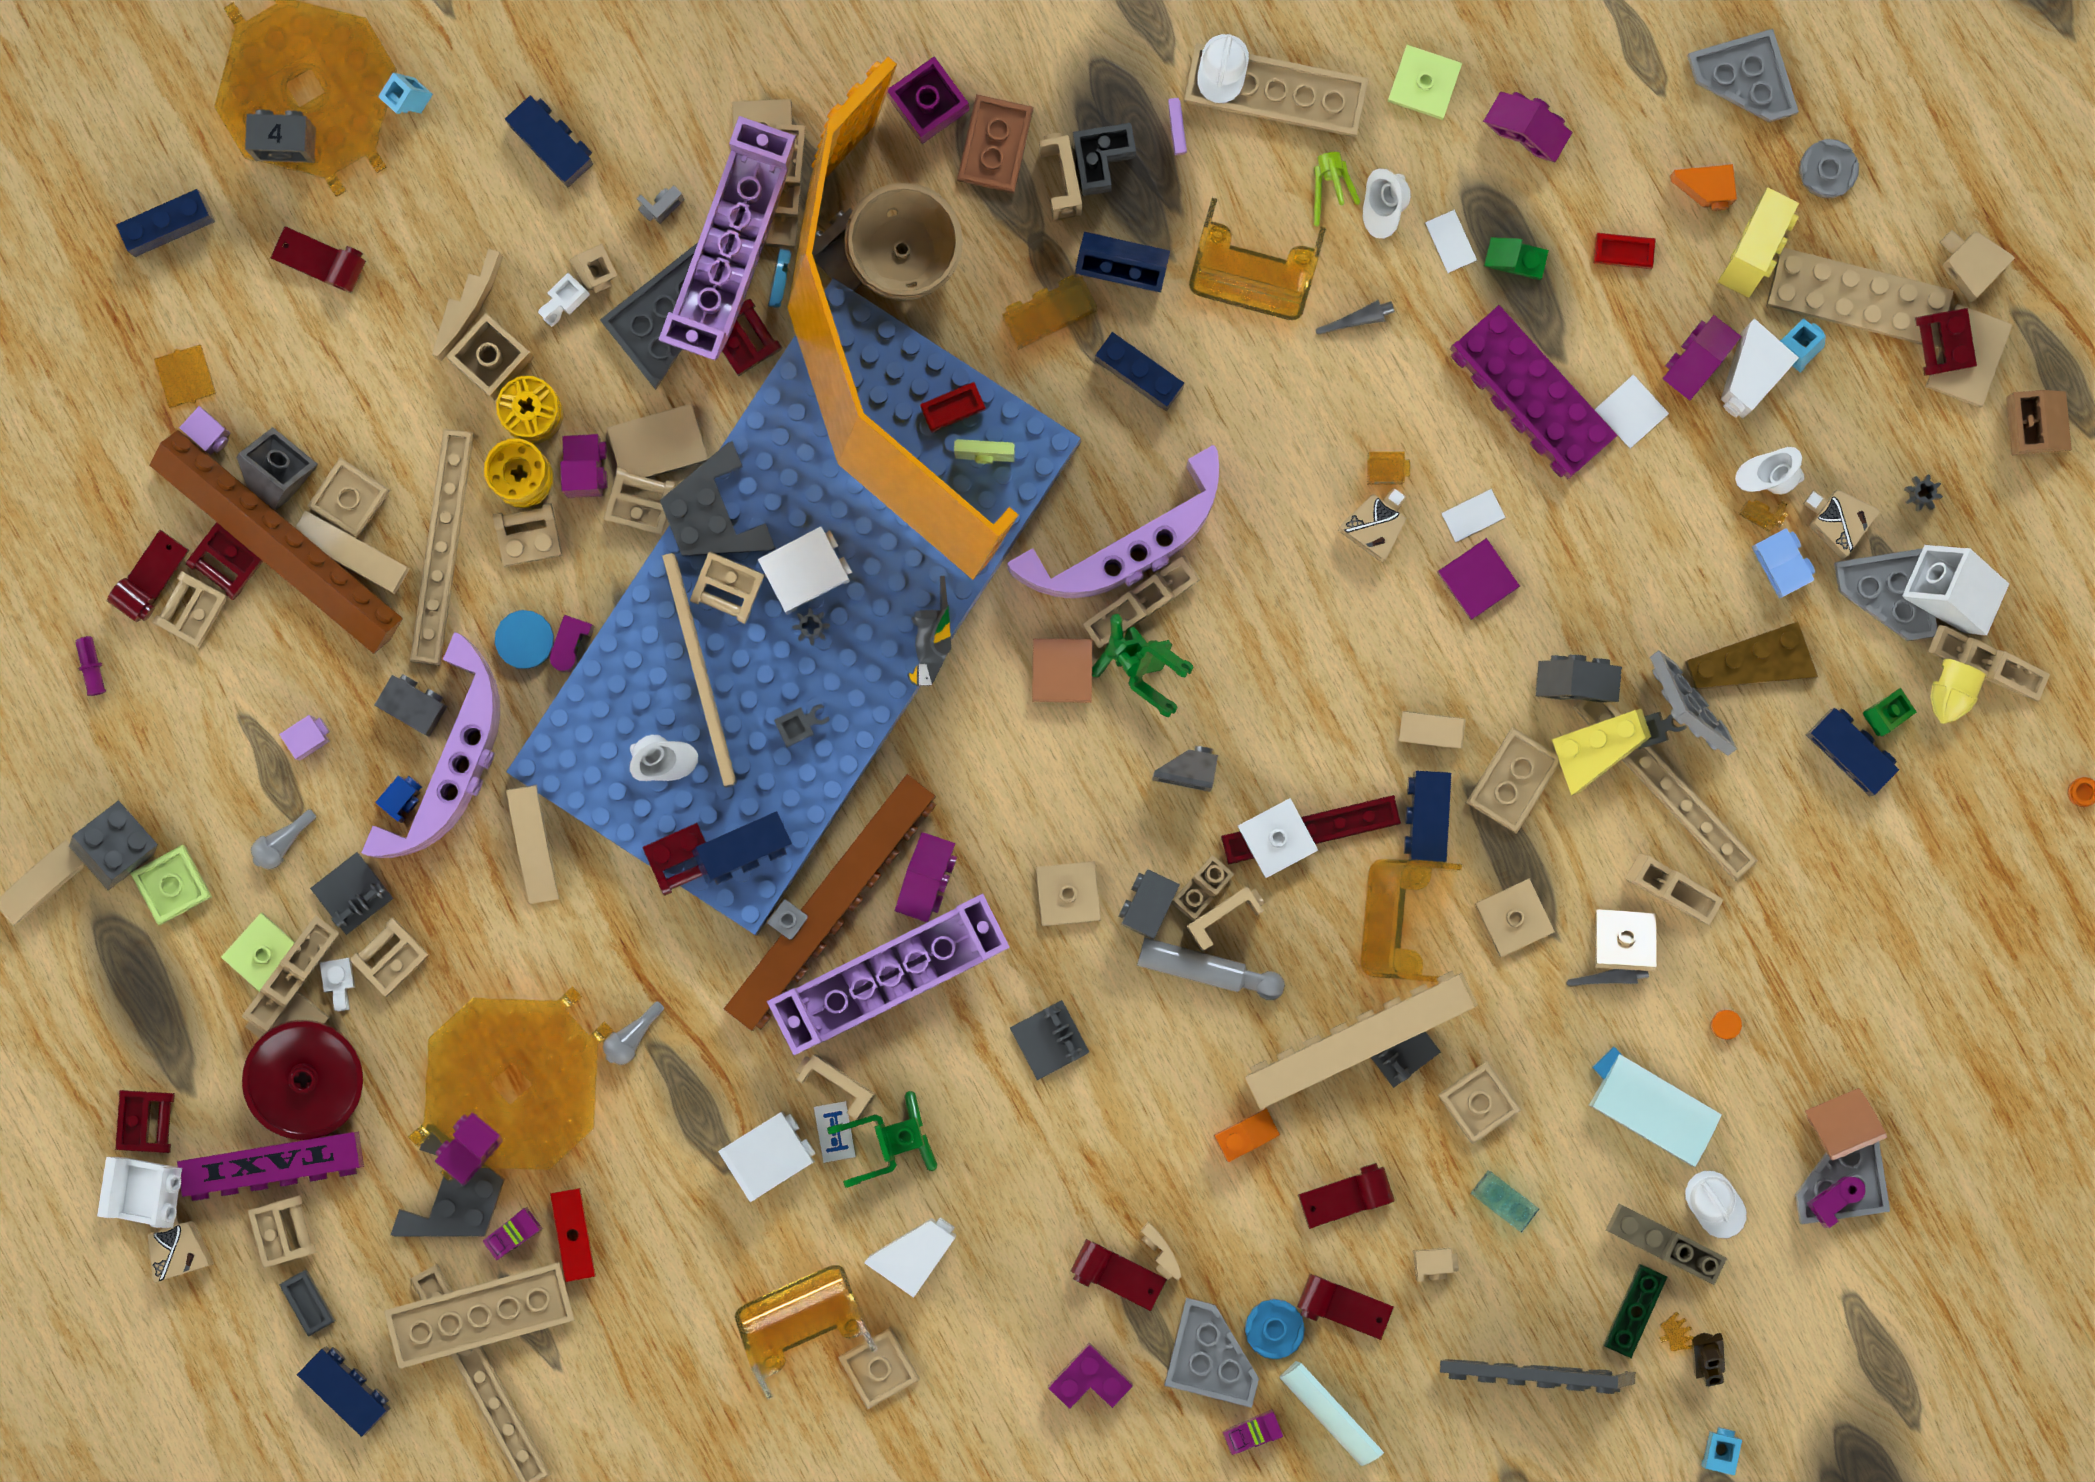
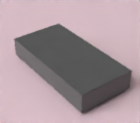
[279,1269,336,1336]

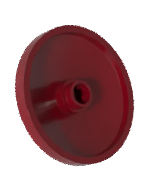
[242,1020,363,1140]

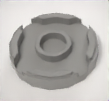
[1799,139,1859,199]

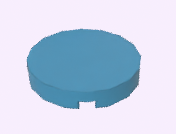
[768,248,791,308]
[495,610,554,669]
[1245,1299,1305,1359]

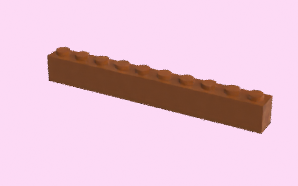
[149,430,403,654]
[724,774,936,1031]

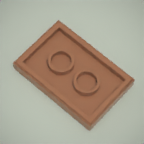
[957,94,1034,194]

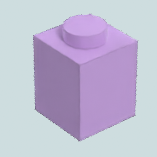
[179,406,230,455]
[279,715,330,761]

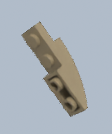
[1606,1203,1727,1285]

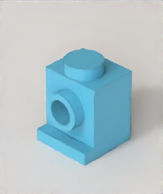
[378,73,433,114]
[1780,318,1826,373]
[1701,1427,1742,1475]

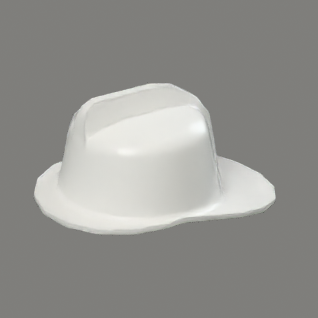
[1197,34,1249,103]
[1363,168,1411,239]
[1735,447,1804,495]
[630,735,698,781]
[1685,1171,1746,1238]

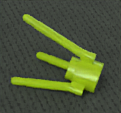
[1314,152,1360,227]

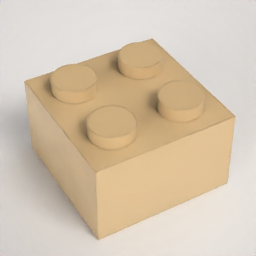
[446,313,534,401]

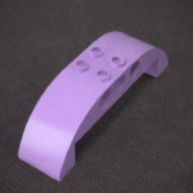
[659,116,796,361]
[1007,445,1219,598]
[361,632,500,858]
[767,894,1010,1055]

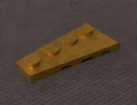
[1685,622,1818,689]

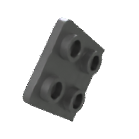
[812,208,862,291]

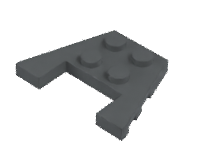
[660,441,776,556]
[391,1124,505,1237]

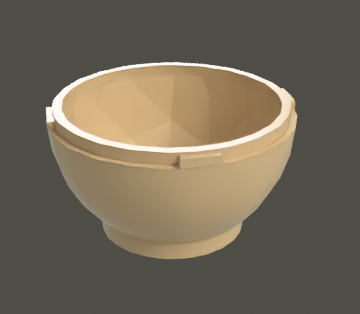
[844,183,963,300]

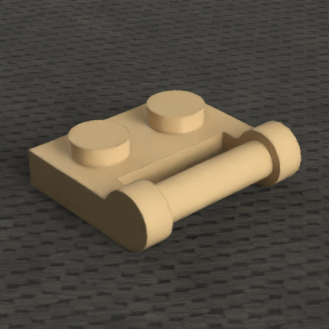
[604,467,675,534]
[493,503,562,567]
[690,552,765,624]
[152,571,228,648]
[350,917,429,997]
[248,1195,317,1268]

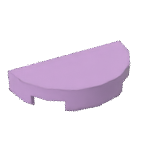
[1168,98,1187,156]

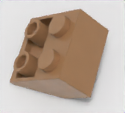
[2006,390,2072,456]

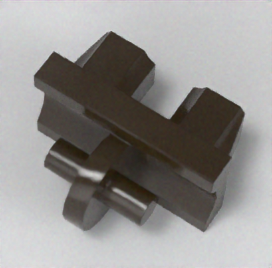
[1692,1333,1725,1387]

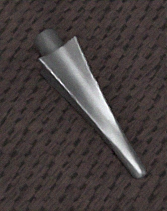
[1316,299,1395,334]
[1566,969,1649,986]

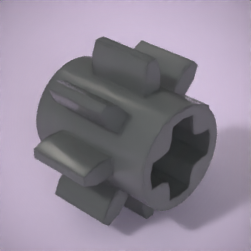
[1904,474,1943,512]
[792,608,830,646]

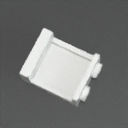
[758,527,852,615]
[97,1157,182,1228]

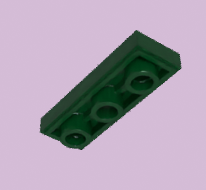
[1603,1264,1667,1358]

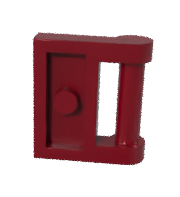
[722,299,783,377]
[1915,308,1977,376]
[186,522,263,600]
[642,823,706,896]
[115,1090,175,1153]

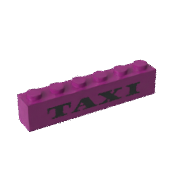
[177,1131,364,1201]

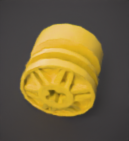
[496,376,563,444]
[484,439,554,508]

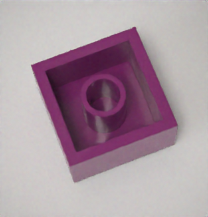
[887,56,969,144]

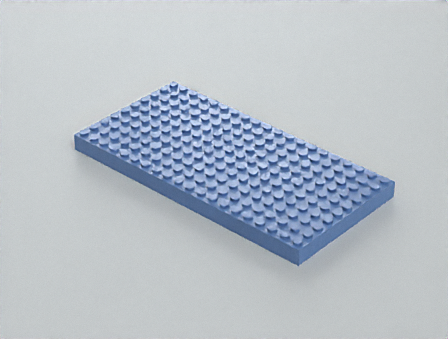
[506,278,1081,936]

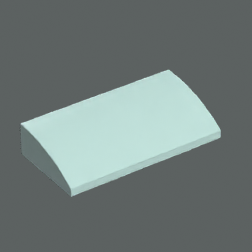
[1589,1054,1722,1167]
[1279,1361,1384,1466]

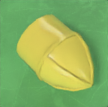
[1930,659,1986,724]

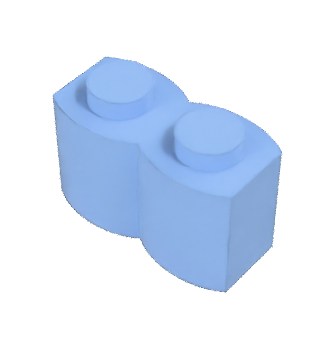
[1752,528,1815,598]

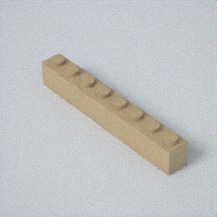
[1245,971,1478,1109]

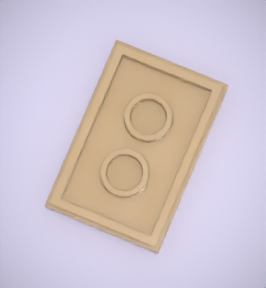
[1926,304,2013,408]
[607,403,708,485]
[1465,727,1560,834]

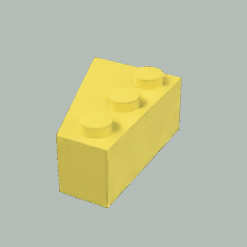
[1718,187,1799,298]
[1552,709,1651,796]

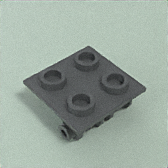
[310,852,394,935]
[1010,1000,1090,1080]
[1371,1032,1441,1088]

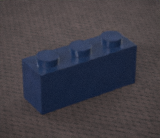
[505,95,593,188]
[116,189,215,257]
[1075,232,1170,293]
[1095,332,1184,412]
[1806,708,1899,797]
[1404,771,1452,863]
[692,811,792,885]
[297,1346,391,1437]

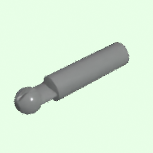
[1137,937,1285,1000]

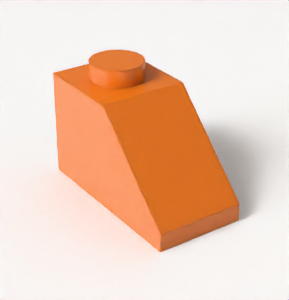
[1670,164,1737,211]
[1214,1108,1280,1162]

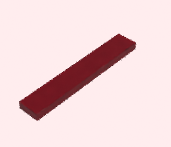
[1221,795,1401,865]

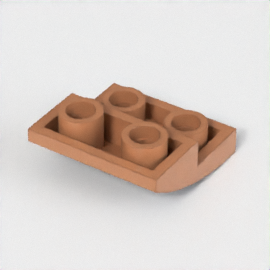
[1032,638,1092,703]
[1805,1088,1887,1161]

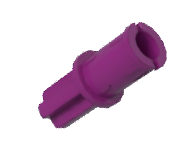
[75,636,106,696]

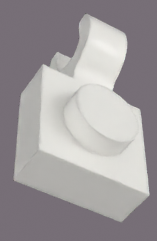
[538,273,590,327]
[320,958,355,1012]

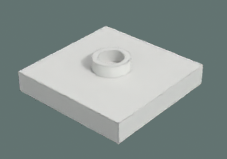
[1238,798,1318,879]

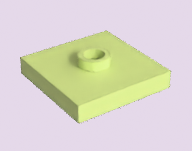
[1387,45,1462,120]
[954,439,1015,464]
[130,845,212,925]
[221,913,295,992]

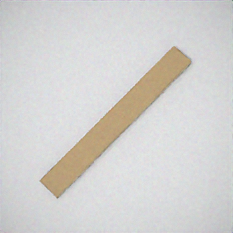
[410,428,474,666]
[662,553,737,788]
[1573,700,1758,881]
[410,1264,551,1482]

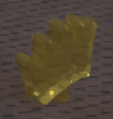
[1659,1312,1694,1351]

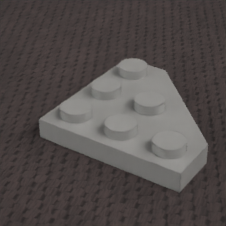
[1687,29,1799,122]
[1834,548,1937,641]
[1650,650,1737,756]
[1795,1141,1890,1224]
[1164,1297,1259,1408]

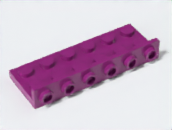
[1450,305,1617,479]

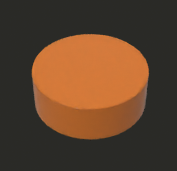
[2068,777,2095,807]
[1711,1010,1742,1040]

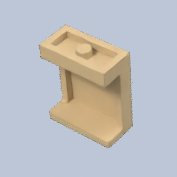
[1039,133,1082,221]
[1186,886,1265,952]
[796,1054,875,1120]

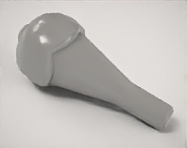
[251,809,316,870]
[603,1001,664,1065]

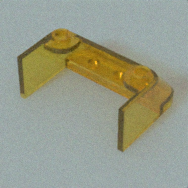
[1189,198,1326,320]
[1360,859,1462,983]
[735,1265,878,1399]

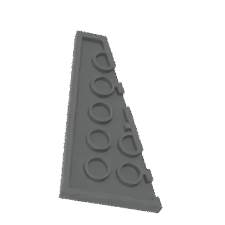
[600,243,698,390]
[1440,1359,1636,1394]

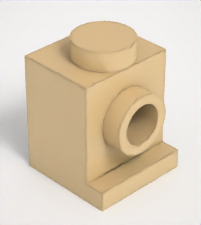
[569,244,618,293]
[1413,1247,1459,1282]

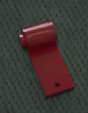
[270,226,366,293]
[107,530,189,623]
[1298,1163,1395,1229]
[1070,1239,1167,1311]
[1297,1274,1394,1340]

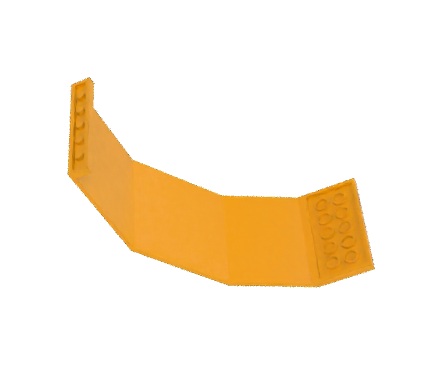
[787,57,1019,580]

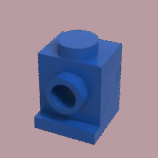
[375,775,422,823]

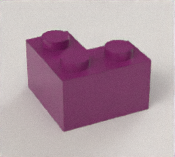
[1483,91,1573,162]
[1662,315,1742,401]
[560,434,608,498]
[895,832,957,922]
[435,1112,503,1186]
[1048,1342,1133,1409]

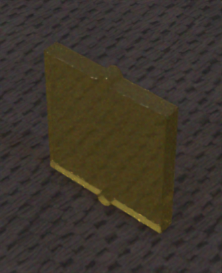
[154,344,216,408]

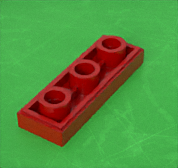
[550,1188,596,1282]

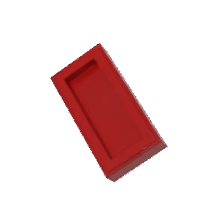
[1593,233,1656,269]
[920,382,986,433]

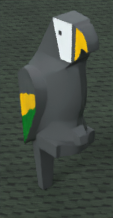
[907,576,951,686]

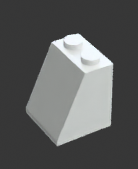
[1721,319,1799,419]
[1902,545,2009,635]
[718,1111,816,1202]
[865,1217,956,1298]

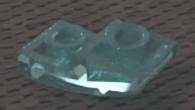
[1470,1170,1539,1233]

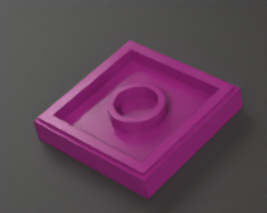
[1437,538,1520,620]

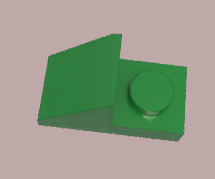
[1484,237,1549,280]
[1863,688,1917,737]

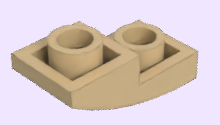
[1399,711,1466,748]
[1171,855,1234,922]
[1141,1222,1181,1281]

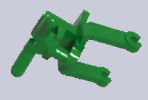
[1092,614,1194,717]
[827,1091,937,1188]

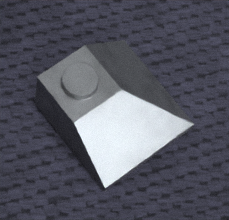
[236,427,318,511]
[1152,746,1218,792]

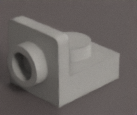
[636,185,685,224]
[767,899,808,940]

